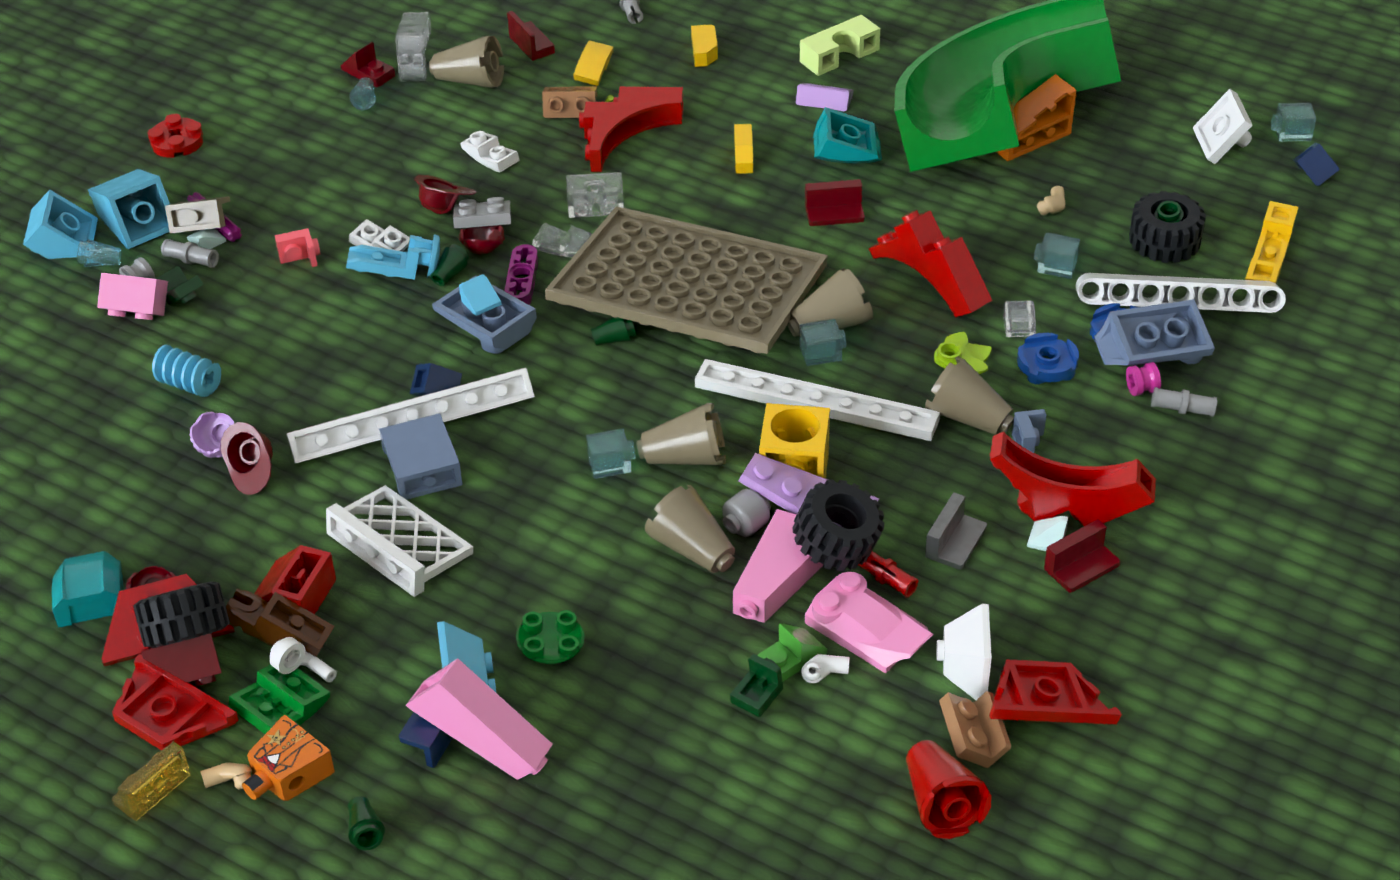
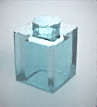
[1271,103,1316,141]
[1034,232,1080,279]
[800,319,846,366]
[586,428,635,479]

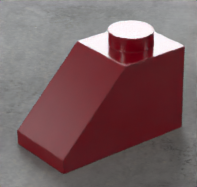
[141,633,221,686]

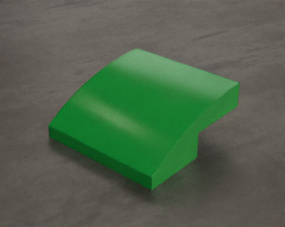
[228,664,330,734]

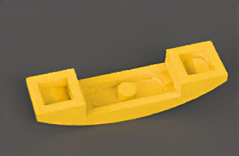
[1245,201,1298,284]

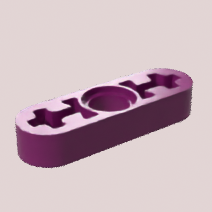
[504,244,538,305]

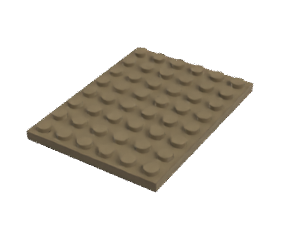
[545,206,828,354]

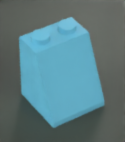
[88,169,170,249]

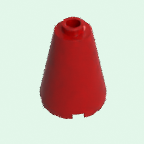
[906,740,992,839]

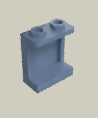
[379,413,463,500]

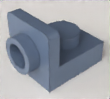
[1012,409,1047,453]

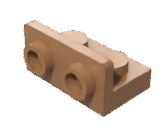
[542,86,598,118]
[939,691,1011,768]

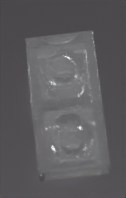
[532,223,592,257]

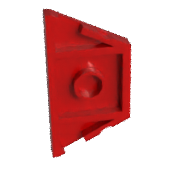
[102,574,235,667]
[112,654,239,753]
[989,659,1122,725]

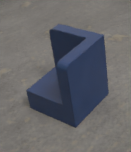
[1293,143,1340,186]
[410,363,462,397]
[399,712,453,768]

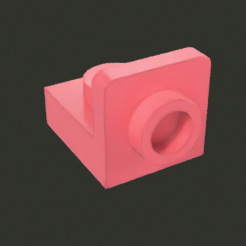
[274,228,321,267]

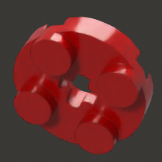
[148,114,203,158]

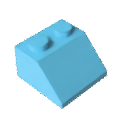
[23,190,98,259]
[437,621,497,693]

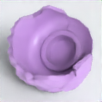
[189,412,235,458]

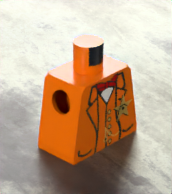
[242,715,335,801]

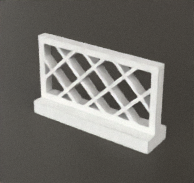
[326,485,473,597]

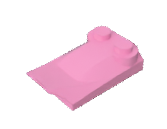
[805,572,934,674]

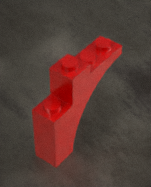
[579,86,684,172]
[868,210,992,317]
[990,431,1156,526]

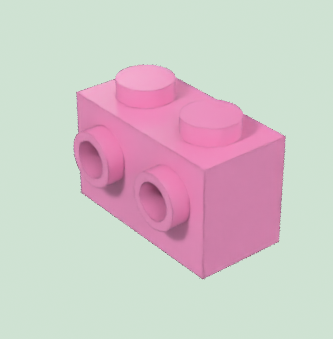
[97,273,168,320]

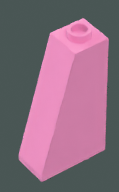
[733,509,824,623]
[406,658,553,780]

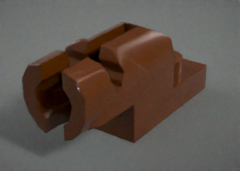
[226,588,335,657]

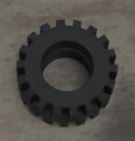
[1129,191,1206,263]
[793,479,885,571]
[133,581,230,648]

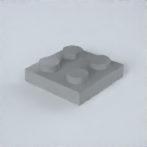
[453,197,511,229]

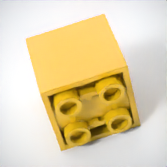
[759,403,830,479]

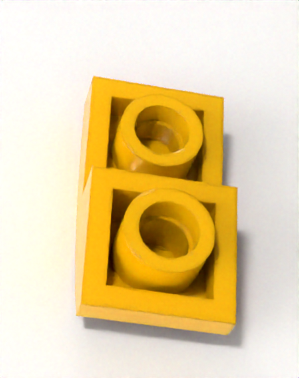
[573,40,614,86]

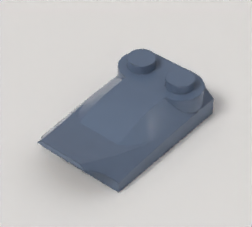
[432,275,537,354]
[1094,299,1215,366]

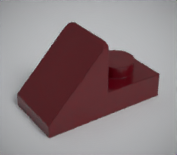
[341,42,395,88]

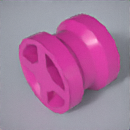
[1126,362,1161,396]

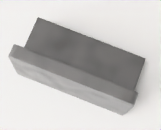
[925,492,987,570]

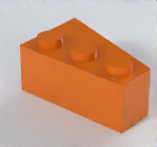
[996,74,1076,161]

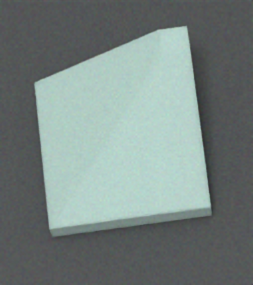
[187,228,226,249]
[1027,516,1068,551]

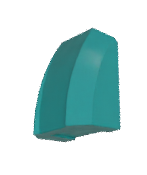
[813,107,882,163]
[52,551,124,628]

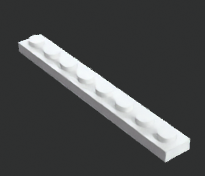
[695,359,940,441]
[286,368,535,464]

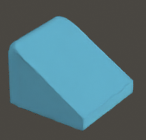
[459,274,502,316]

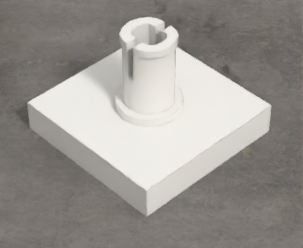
[1193,89,1253,164]

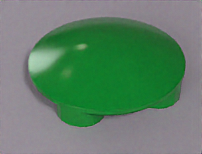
[516,610,585,664]

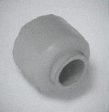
[722,488,771,537]

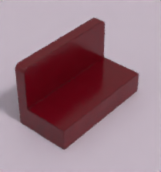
[507,11,555,61]
[805,179,865,226]
[1044,519,1120,593]

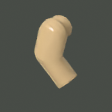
[1037,186,1065,216]
[200,762,253,790]

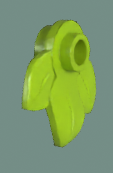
[934,332,992,374]

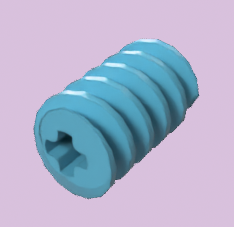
[152,344,221,397]

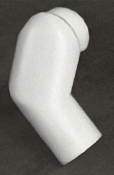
[801,654,850,683]

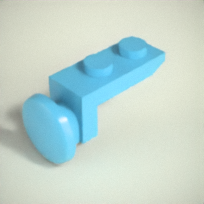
[346,234,440,280]

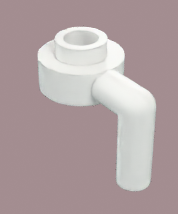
[270,637,337,682]

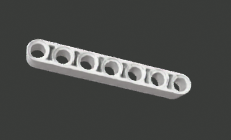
[1076,273,1286,313]

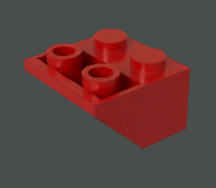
[254,545,337,614]

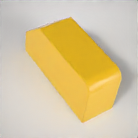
[691,25,718,67]
[734,124,753,174]

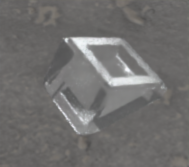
[1003,300,1036,337]

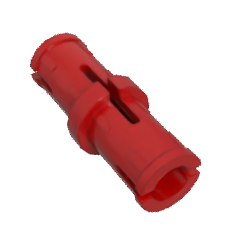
[858,551,919,597]

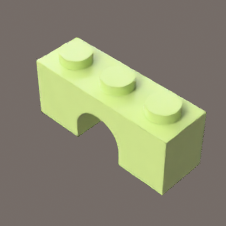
[800,15,880,76]

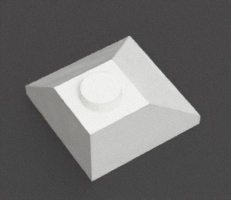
[936,604,992,700]

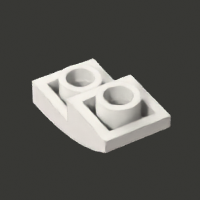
[460,131,520,173]
[349,219,410,252]

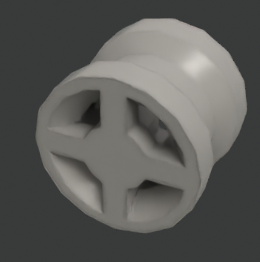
[119,257,156,279]

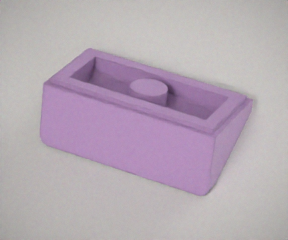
[796,83,854,111]

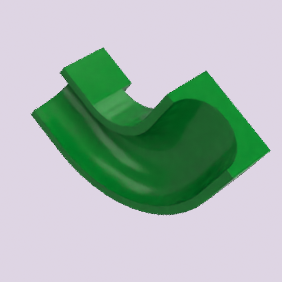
[894,0,1121,172]

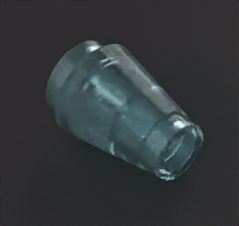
[350,77,376,110]
[77,239,122,267]

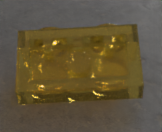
[112,741,191,821]

